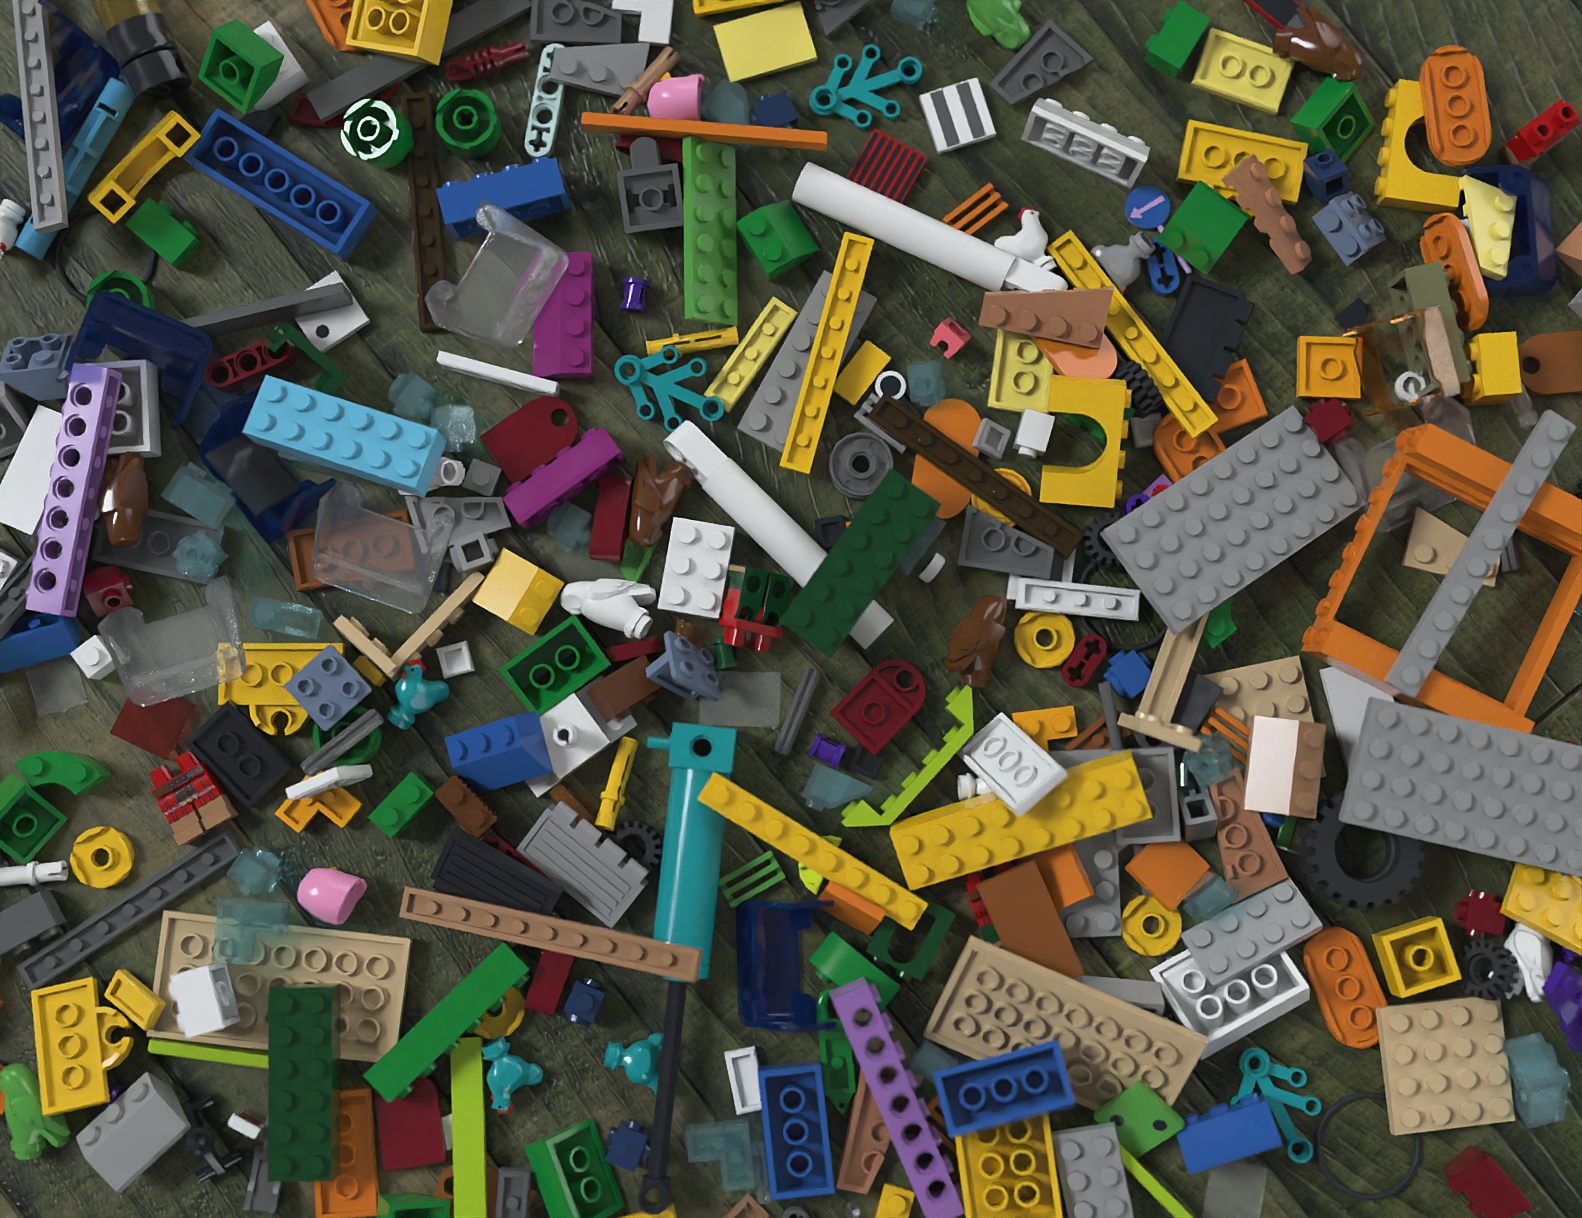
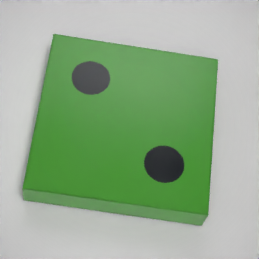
[1093,1080,1184,1159]

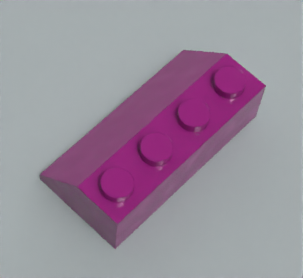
[533,252,595,380]
[502,427,626,532]

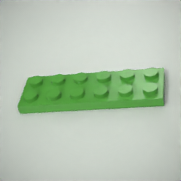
[683,136,738,328]

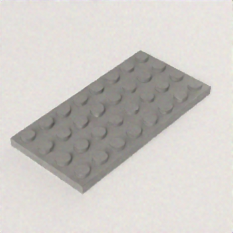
[1100,405,1367,635]
[1339,696,1582,877]

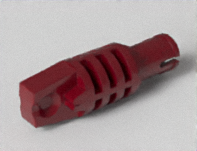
[444,40,530,84]

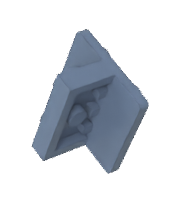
[1312,191,1386,266]
[645,631,721,702]
[284,645,372,731]

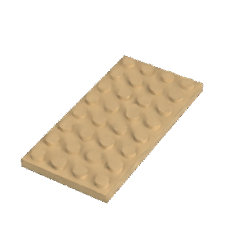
[147,910,413,1062]
[923,936,1207,1110]

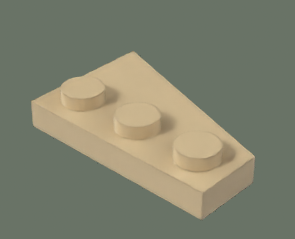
[1401,506,1501,588]

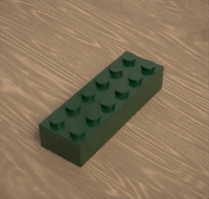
[779,468,942,659]
[267,983,340,1182]

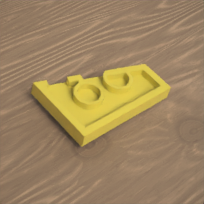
[1458,175,1517,281]

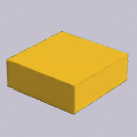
[353,656,388,687]

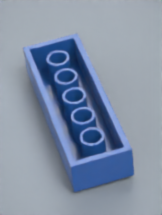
[184,108,378,262]

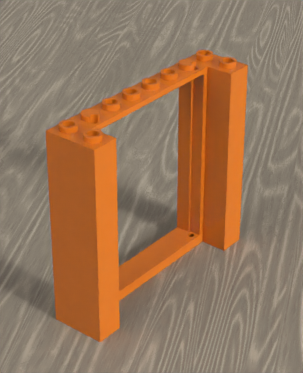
[1301,423,1582,734]

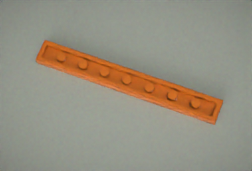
[581,112,828,151]

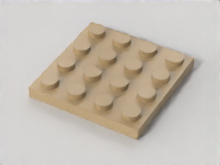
[1194,655,1326,792]
[1375,996,1515,1135]

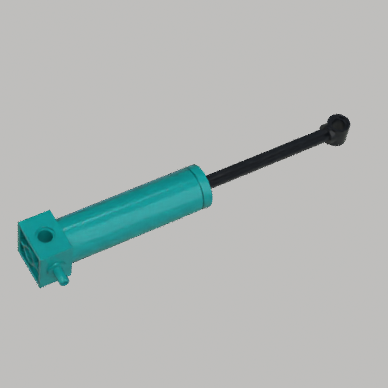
[638,722,738,1215]

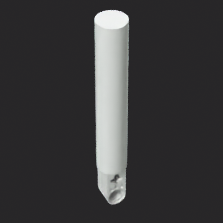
[792,162,1068,292]
[663,420,894,649]

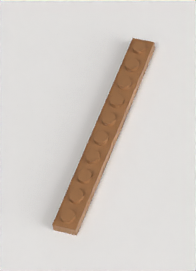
[399,886,703,982]

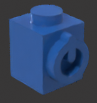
[1103,649,1152,699]

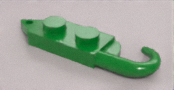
[815,987,856,1115]

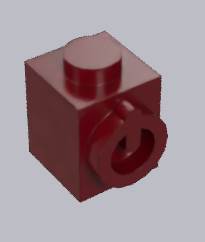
[1302,396,1354,448]
[82,564,135,617]
[1454,889,1506,938]

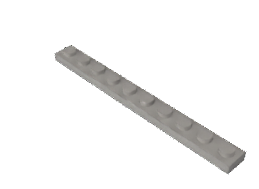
[12,0,69,235]
[1383,410,1577,698]

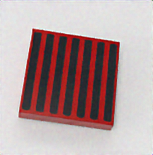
[846,129,927,204]

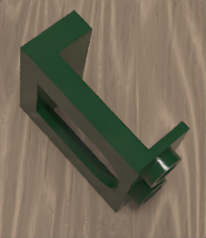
[264,322,349,396]
[865,883,956,983]

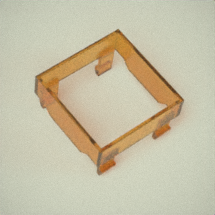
[1342,304,1461,416]

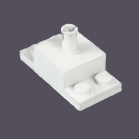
[525,675,638,798]

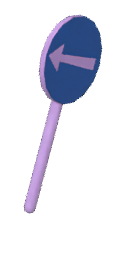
[1125,186,1192,274]

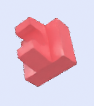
[930,317,973,359]

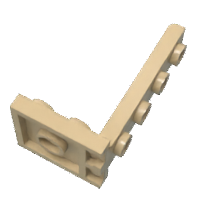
[333,572,485,683]
[1117,612,1209,752]

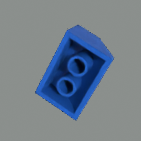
[444,711,554,793]
[1176,1093,1282,1175]

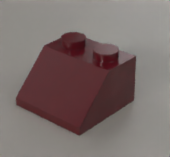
[1442,1145,1533,1218]

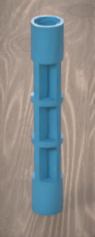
[14,78,134,261]

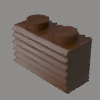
[434,775,501,839]

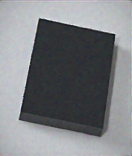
[184,699,295,809]

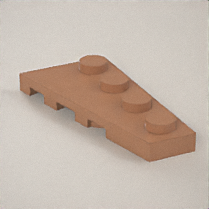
[1221,154,1312,275]
[978,286,1114,349]
[1206,765,1288,904]
[834,1067,925,1194]

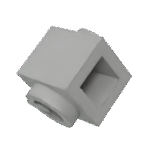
[450,532,500,574]

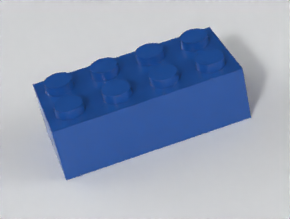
[436,156,571,240]
[933,1040,1076,1140]
[757,1060,835,1200]

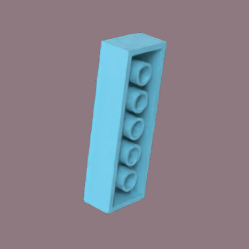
[243,375,447,498]

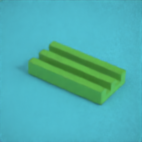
[719,850,786,908]

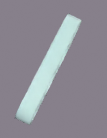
[525,43,566,159]

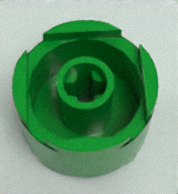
[436,89,502,160]
[341,99,414,170]
[86,271,157,336]
[313,705,383,766]

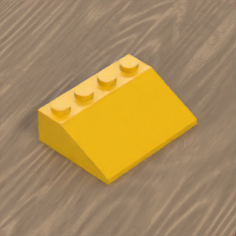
[345,0,453,66]
[955,1114,1063,1218]

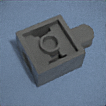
[616,137,684,234]

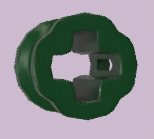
[710,637,742,671]

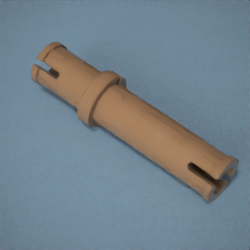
[610,47,680,115]

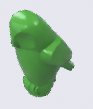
[965,0,1030,50]
[0,1063,71,1160]

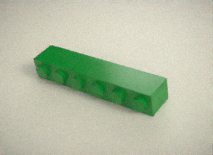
[363,940,531,1103]

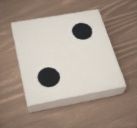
[295,271,370,353]

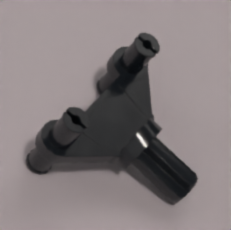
[182,1092,244,1183]

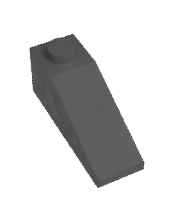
[1174,749,1218,842]

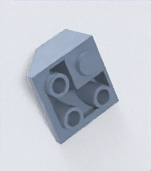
[0,333,73,401]

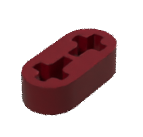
[1062,634,1107,687]
[602,636,662,664]

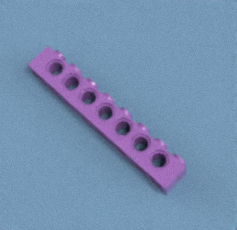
[26,363,123,617]
[829,977,965,1218]

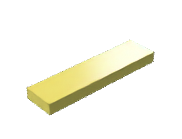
[704,296,798,413]

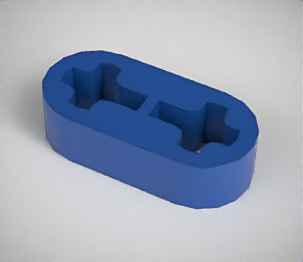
[1142,238,1180,297]

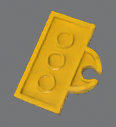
[1176,120,1308,220]
[218,643,345,735]
[1500,862,1582,956]
[31,977,134,1117]

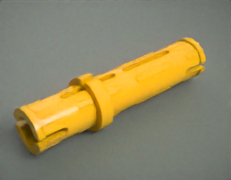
[646,326,739,358]
[594,737,639,831]

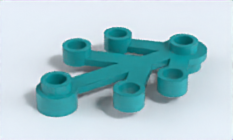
[809,44,922,130]
[614,345,725,432]
[1230,1047,1321,1163]

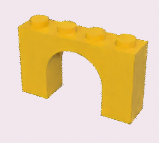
[1374,79,1462,214]
[87,110,201,224]
[1039,375,1132,508]

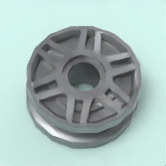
[828,432,893,500]

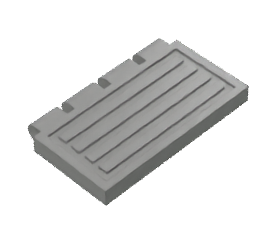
[516,800,649,928]

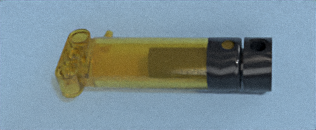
[91,0,192,105]

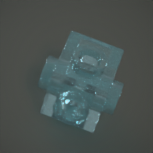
[430,404,476,452]
[172,530,229,580]
[1184,732,1234,787]

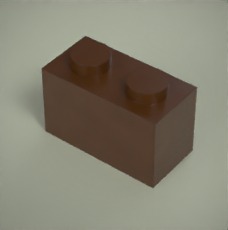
[586,654,663,723]

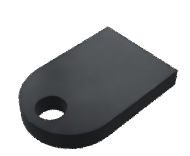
[1133,668,1224,754]

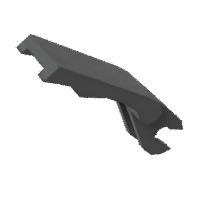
[243,1116,282,1214]

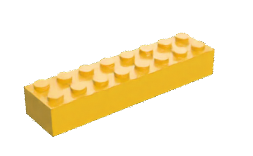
[890,749,1152,891]

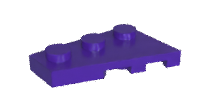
[1542,961,1582,1054]

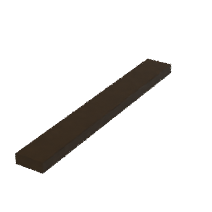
[400,91,452,333]
[867,392,1084,561]

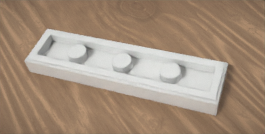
[436,351,561,398]
[1015,577,1141,621]

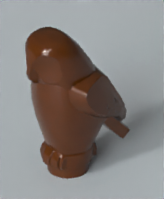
[1272,5,1364,82]
[99,451,148,548]
[629,453,694,548]
[943,595,1008,687]

